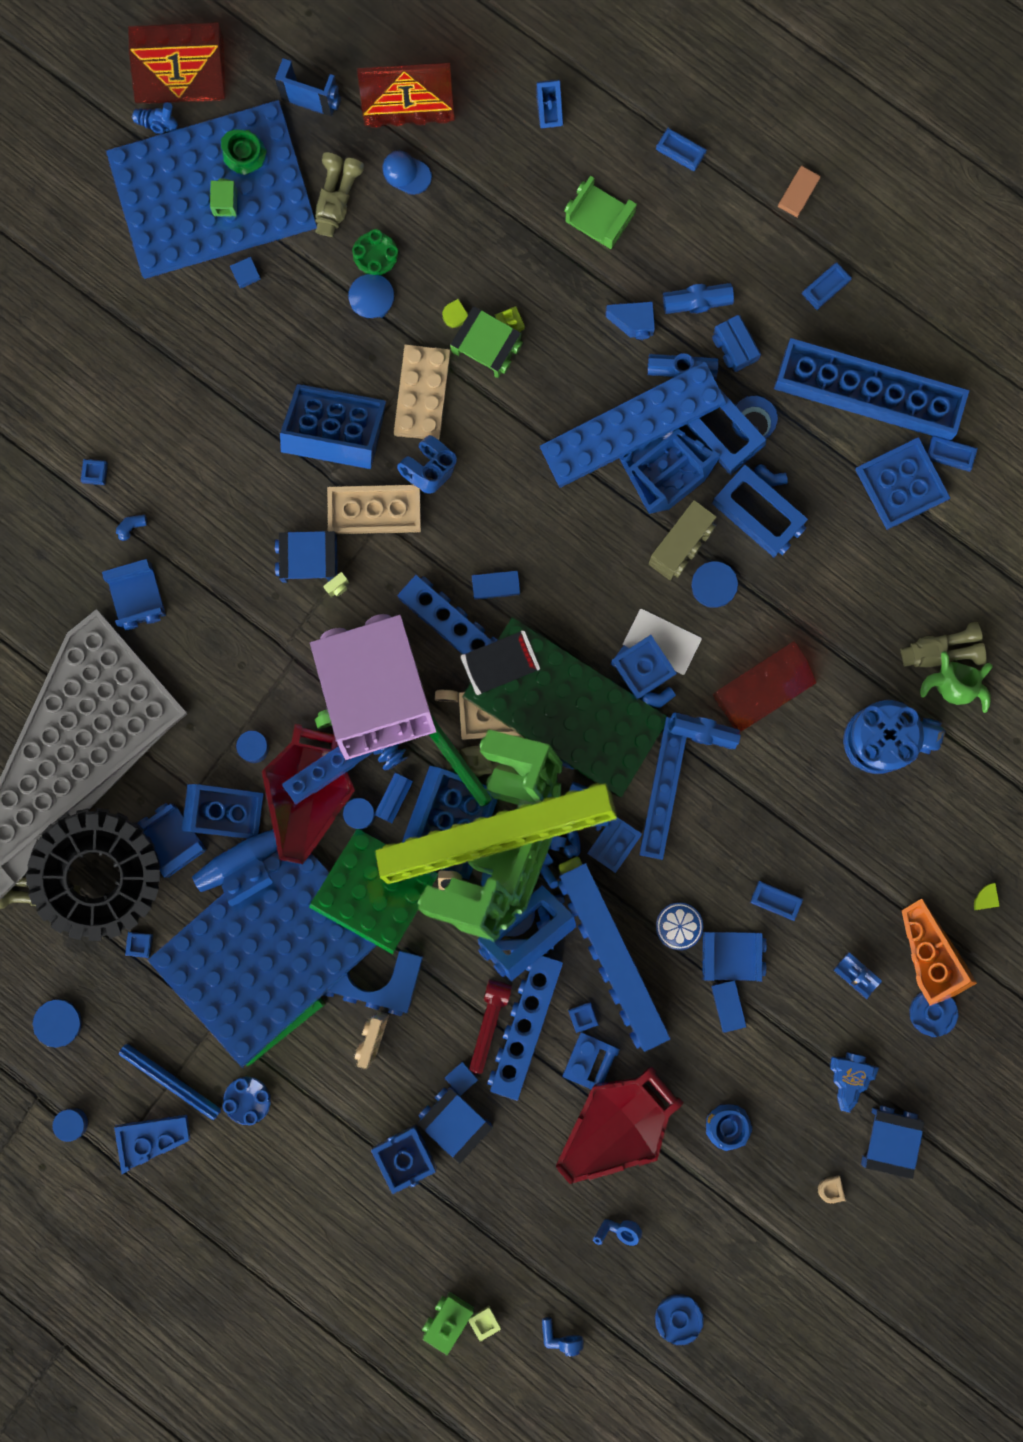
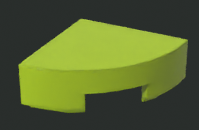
[974,883,999,910]

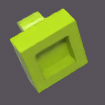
[495,306,525,332]

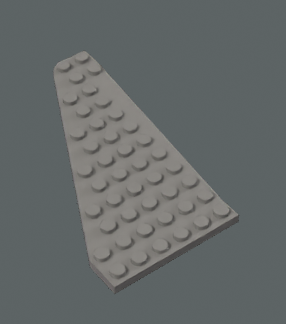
[0,609,187,900]

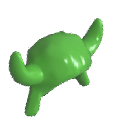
[920,651,993,713]

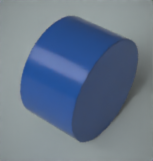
[236,731,269,763]
[343,798,375,830]
[53,1108,88,1142]

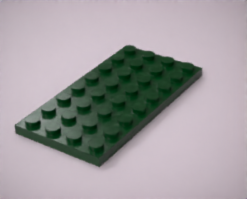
[462,617,667,798]

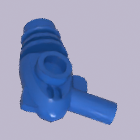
[132,102,178,134]

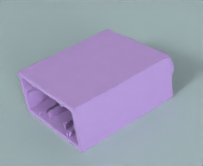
[310,614,436,760]

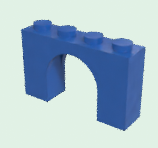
[323,951,423,1016]

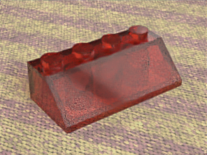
[713,641,816,733]

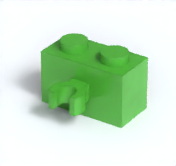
[422,1292,474,1355]

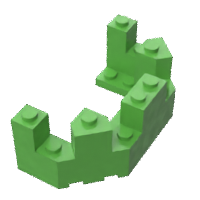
[418,729,562,941]

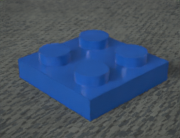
[612,635,677,700]

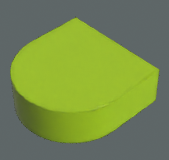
[443,299,468,328]
[557,856,583,874]

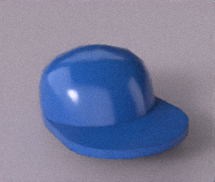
[382,151,431,194]

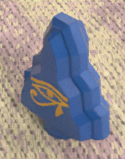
[830,1052,879,1113]

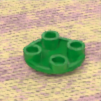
[352,229,398,275]

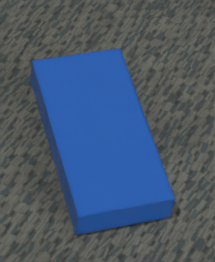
[656,128,707,172]
[802,262,852,310]
[927,436,977,472]
[472,571,520,600]
[750,881,803,921]
[711,980,746,1033]

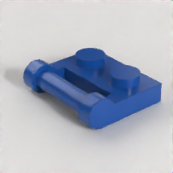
[562,1032,620,1090]

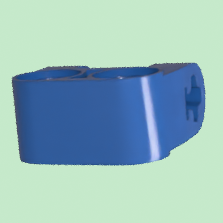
[397,435,457,494]

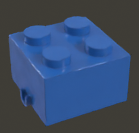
[371,1125,437,1194]

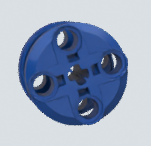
[843,700,924,774]

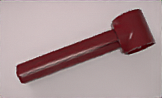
[469,979,512,1074]

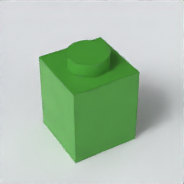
[210,178,237,216]

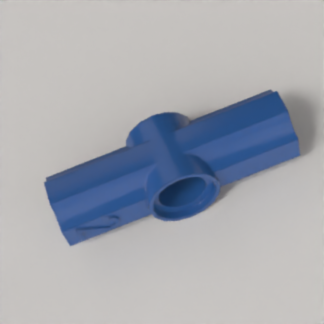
[663,283,734,314]
[648,353,718,380]
[668,713,741,749]

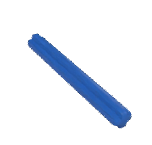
[119,1044,221,1120]

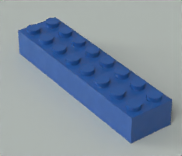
[774,338,969,441]
[557,863,670,1052]

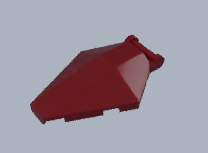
[261,724,355,864]
[556,1066,684,1184]

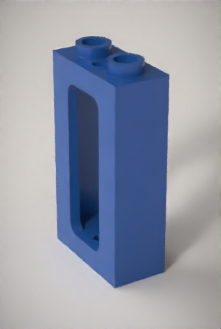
[686,388,766,475]
[712,465,808,558]
[477,885,576,981]

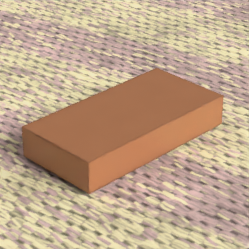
[778,166,821,218]

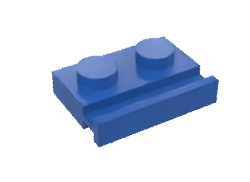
[587,817,642,873]

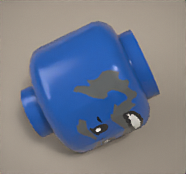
[920,718,945,754]

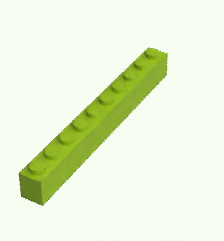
[375,784,617,884]

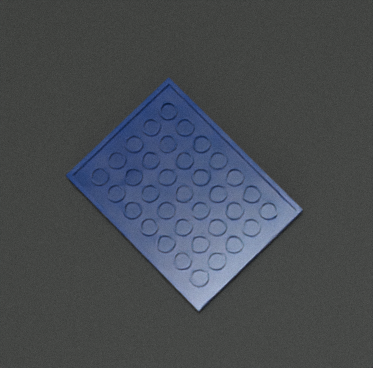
[106,100,317,279]
[148,851,377,1068]

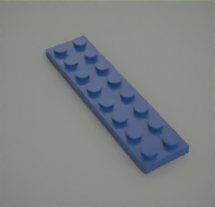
[539,362,726,488]

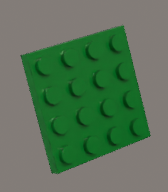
[309,829,438,954]

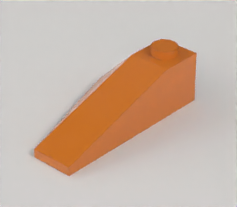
[902,899,977,1006]

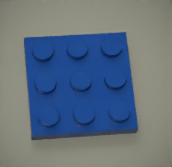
[855,437,950,530]

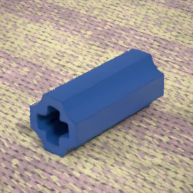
[374,773,413,823]

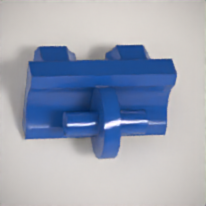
[833,952,882,999]

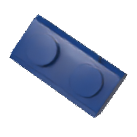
[712,315,761,372]

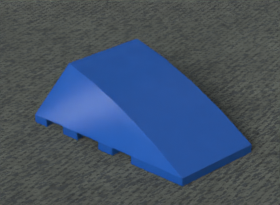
[619,429,721,514]

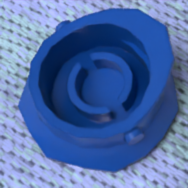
[706,1104,752,1151]

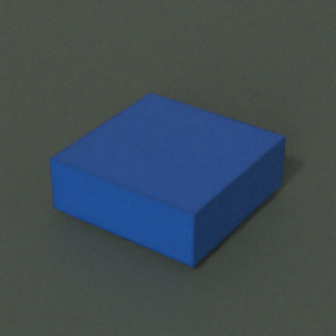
[230,257,261,289]
[81,459,108,485]
[125,932,153,958]
[568,1002,598,1033]
[445,1061,478,1096]

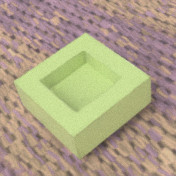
[323,572,349,597]
[469,1306,501,1341]

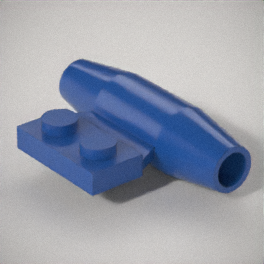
[192,829,277,907]

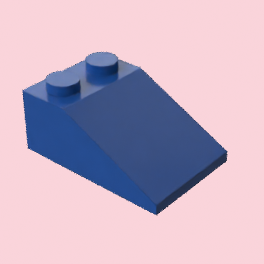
[182,784,263,839]

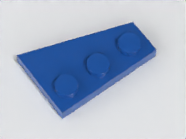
[114,1115,191,1174]

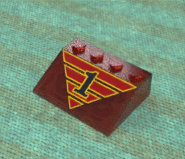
[128,23,225,104]
[357,63,454,127]

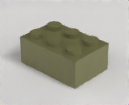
[648,500,716,581]

